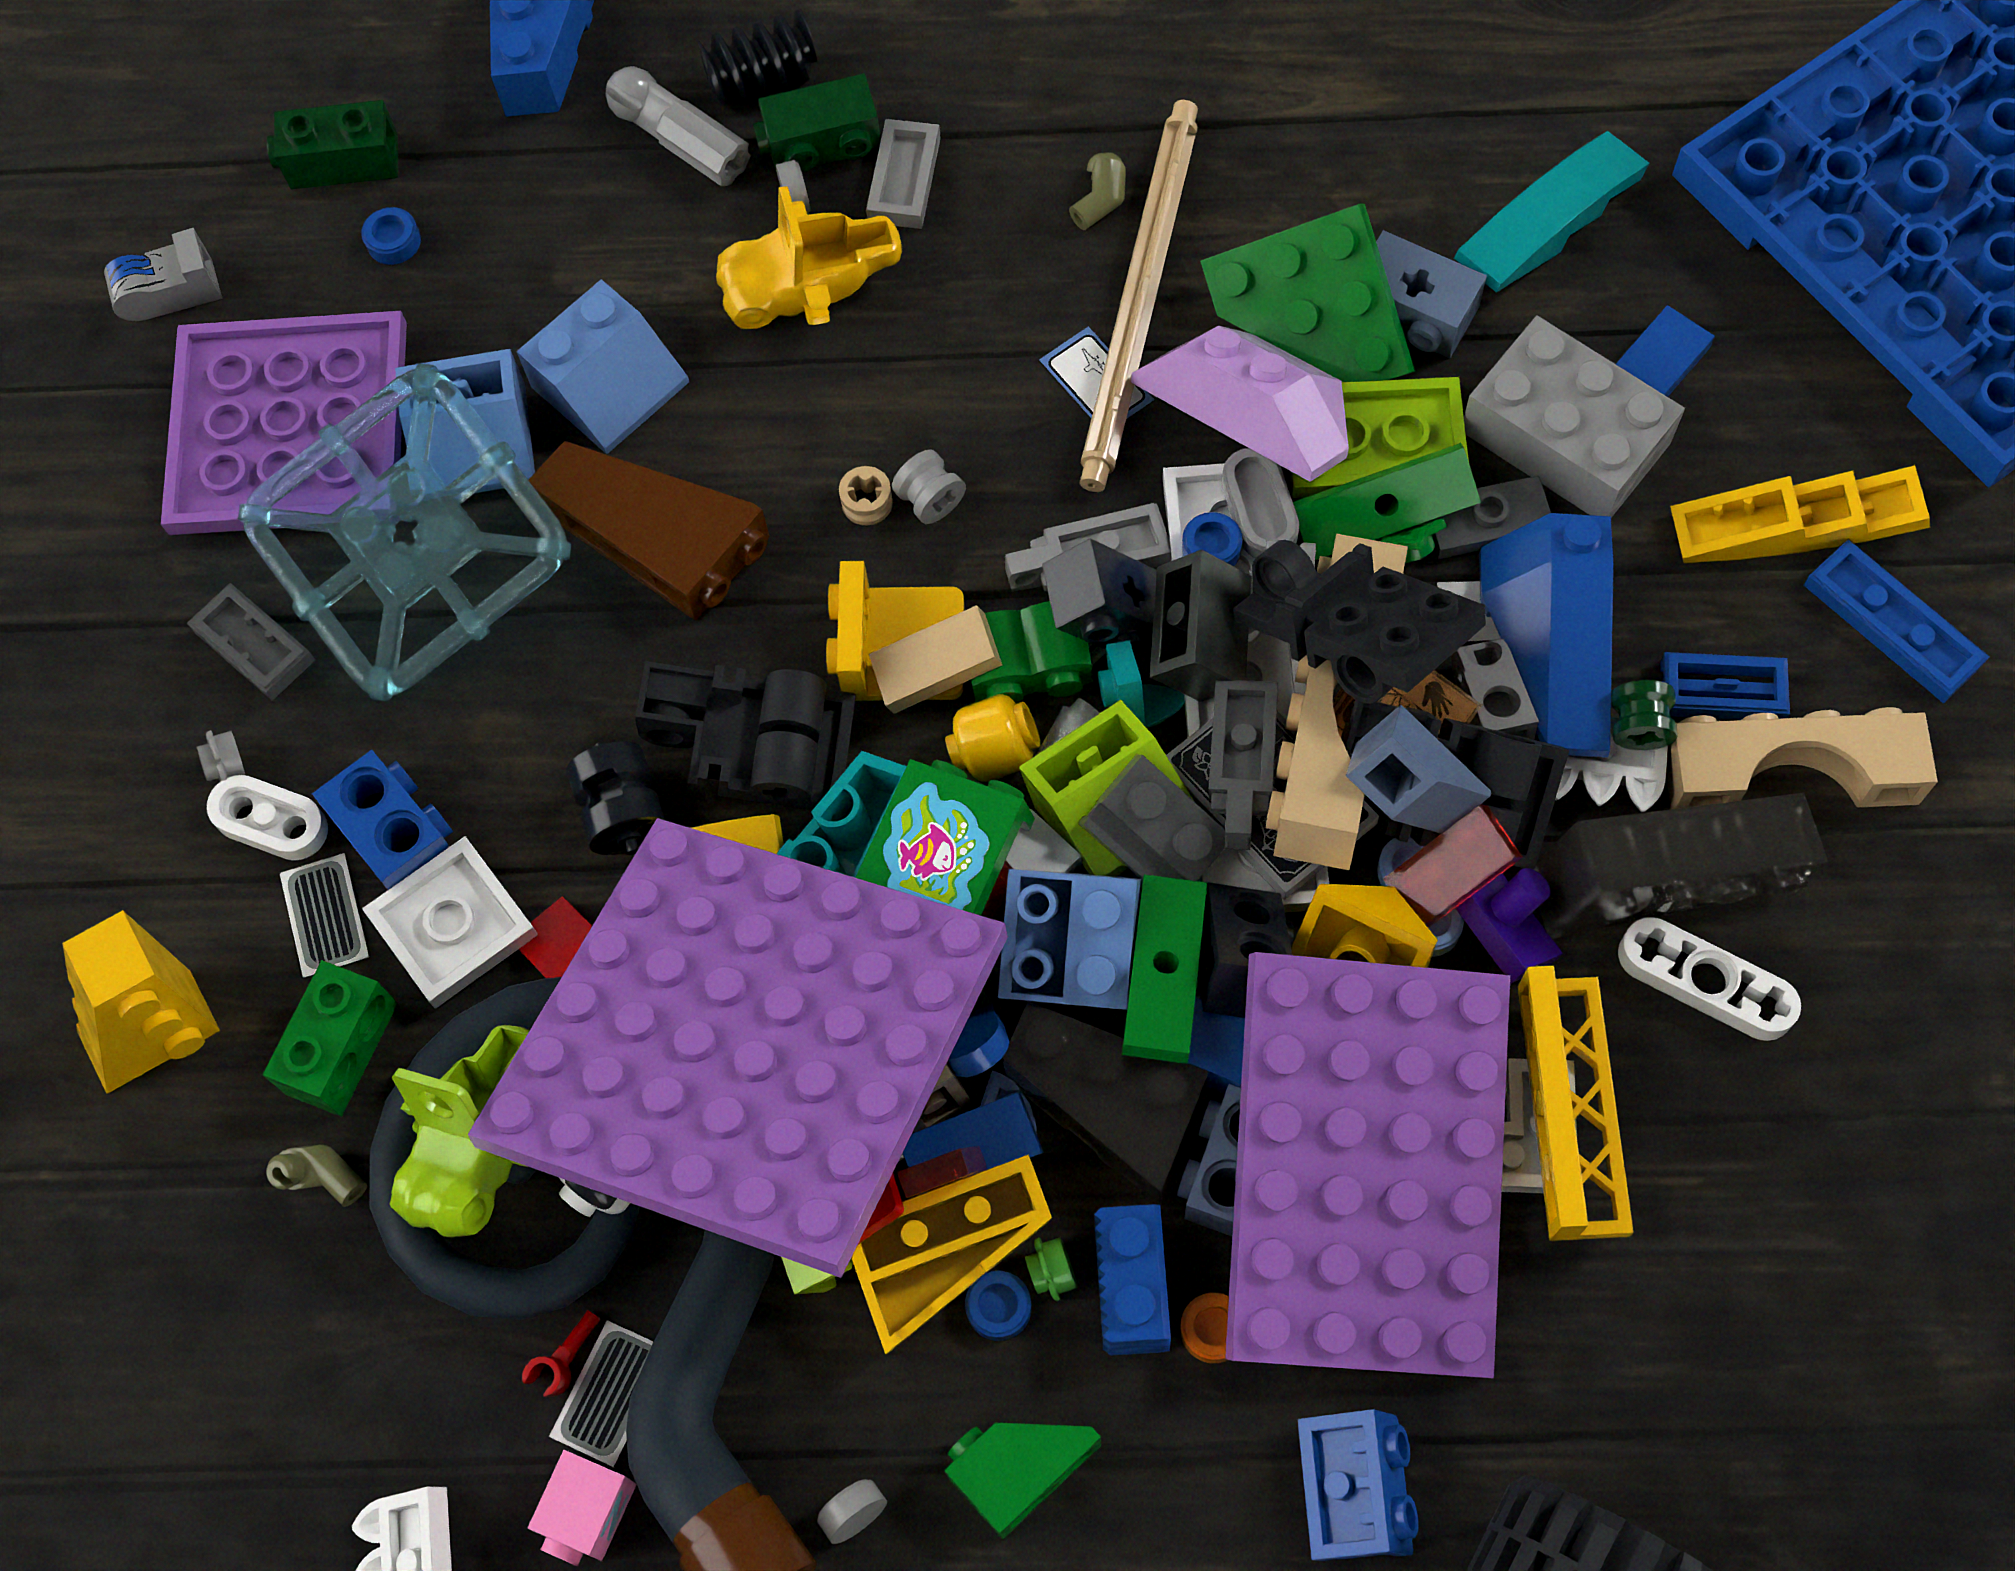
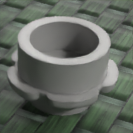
[197,730,245,782]

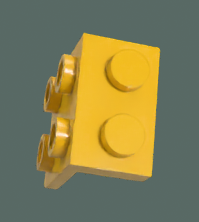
[826,561,964,701]

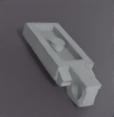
[1005,503,1171,591]

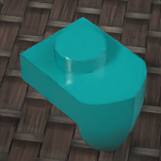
[1098,640,1185,729]

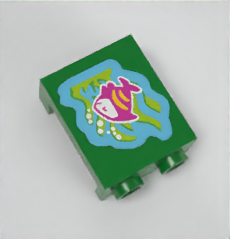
[855,759,1035,916]

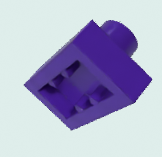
[1436,860,1563,983]

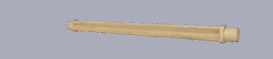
[1080,100,1198,492]

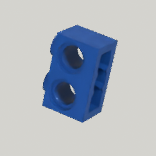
[312,750,453,890]

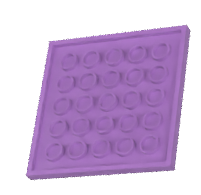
[468,818,1008,1278]

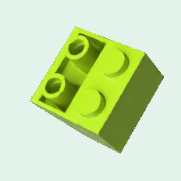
[1019,700,1195,877]

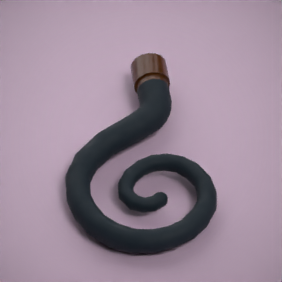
[369,977,817,1571]

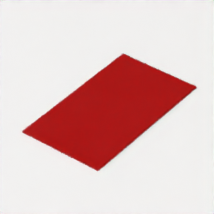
[519,896,592,978]

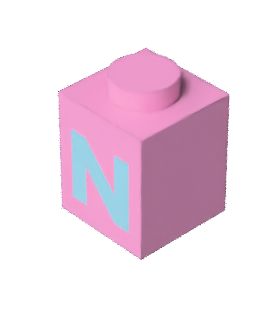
[528,1450,637,1566]

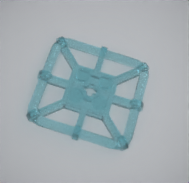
[237,363,572,701]

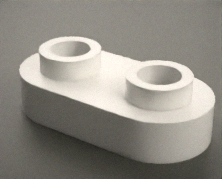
[207,775,328,860]

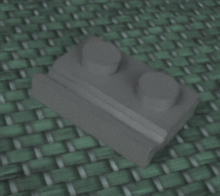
[1078,754,1226,881]

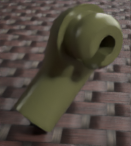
[266,1144,367,1207]

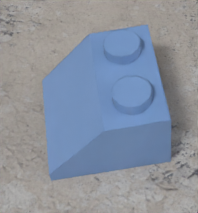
[516,279,689,454]

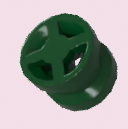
[1611,680,1678,750]

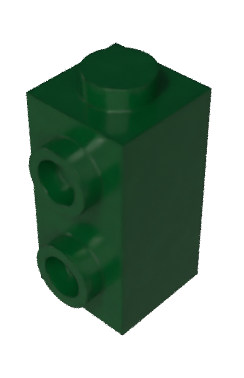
[753,73,881,176]
[267,100,398,190]

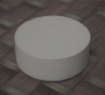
[776,160,811,215]
[817,1479,887,1544]

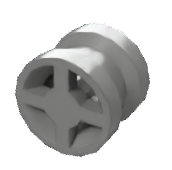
[892,449,966,524]

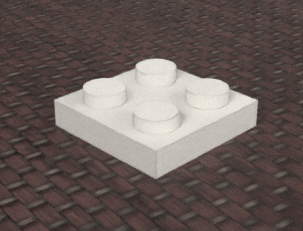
[362,836,538,1009]

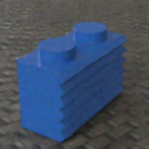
[1094,1204,1171,1356]

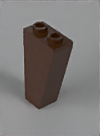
[526,441,770,621]

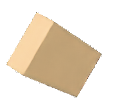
[869,605,1002,714]

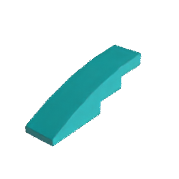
[1454,131,1650,293]

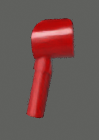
[522,1310,600,1397]

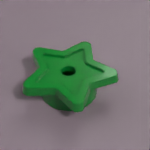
[1375,518,1447,563]

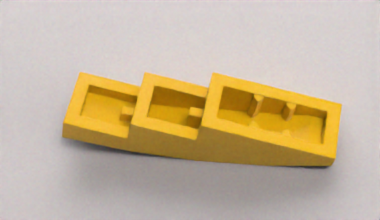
[1670,465,1930,563]

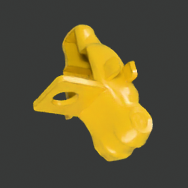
[716,186,902,329]

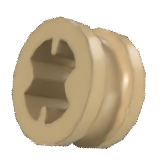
[839,466,893,526]

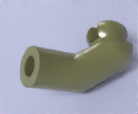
[1069,152,1126,231]

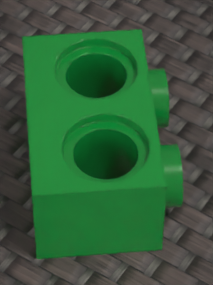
[263,960,398,1117]

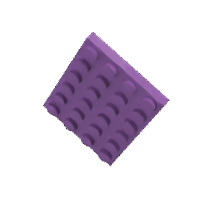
[1225,952,1510,1378]

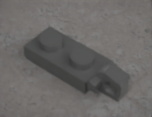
[1209,680,1278,850]

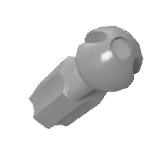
[605,66,751,186]

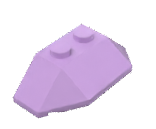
[1131,326,1349,482]

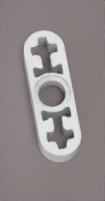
[1618,918,1801,1041]

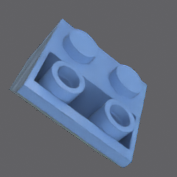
[395,349,535,502]
[998,869,1143,1010]

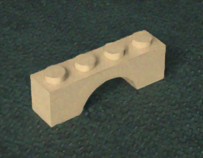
[1666,707,1938,815]

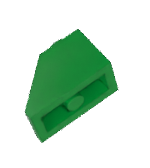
[944,1423,1101,1540]

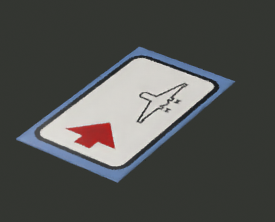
[1039,326,1155,419]

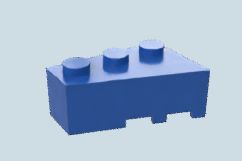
[490,0,594,117]

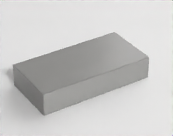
[866,119,941,229]

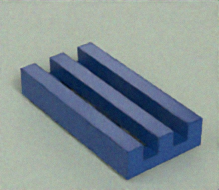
[1660,652,1790,720]

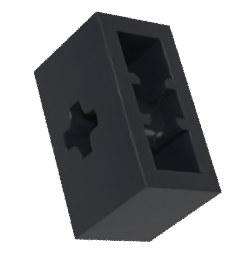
[1042,538,1157,657]

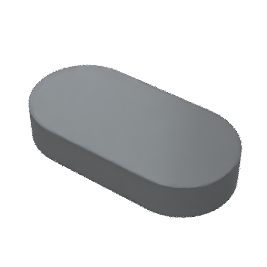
[1222,448,1299,558]

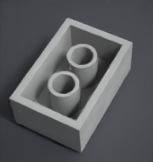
[1464,315,1685,518]

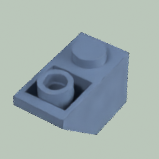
[1346,705,1491,834]

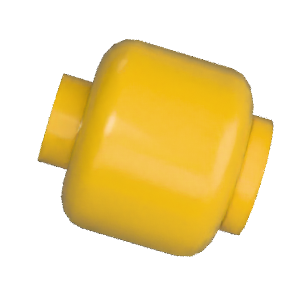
[945,694,1040,783]

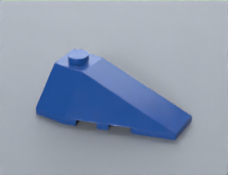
[1479,513,1613,758]

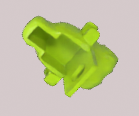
[390,1025,530,1237]

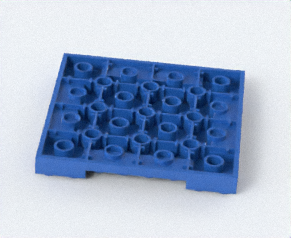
[1672,0,2015,488]

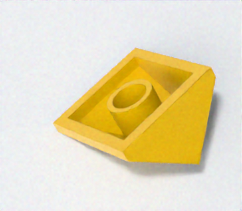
[1291,884,1438,968]

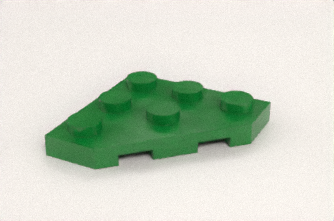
[1200,204,1415,382]

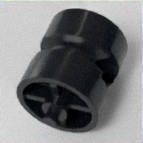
[566,741,666,855]

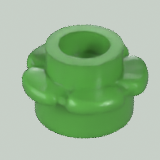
[1025,1237,1078,1301]

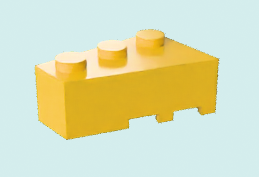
[62,910,220,1094]
[851,1154,1052,1354]

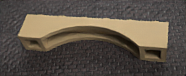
[1265,534,1408,870]

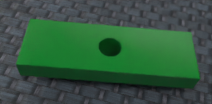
[1293,443,1481,560]
[1122,874,1207,1064]

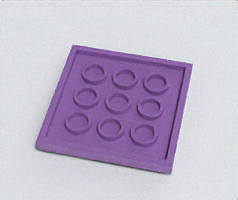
[161,311,407,535]

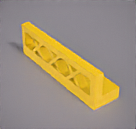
[1518,966,1634,1241]

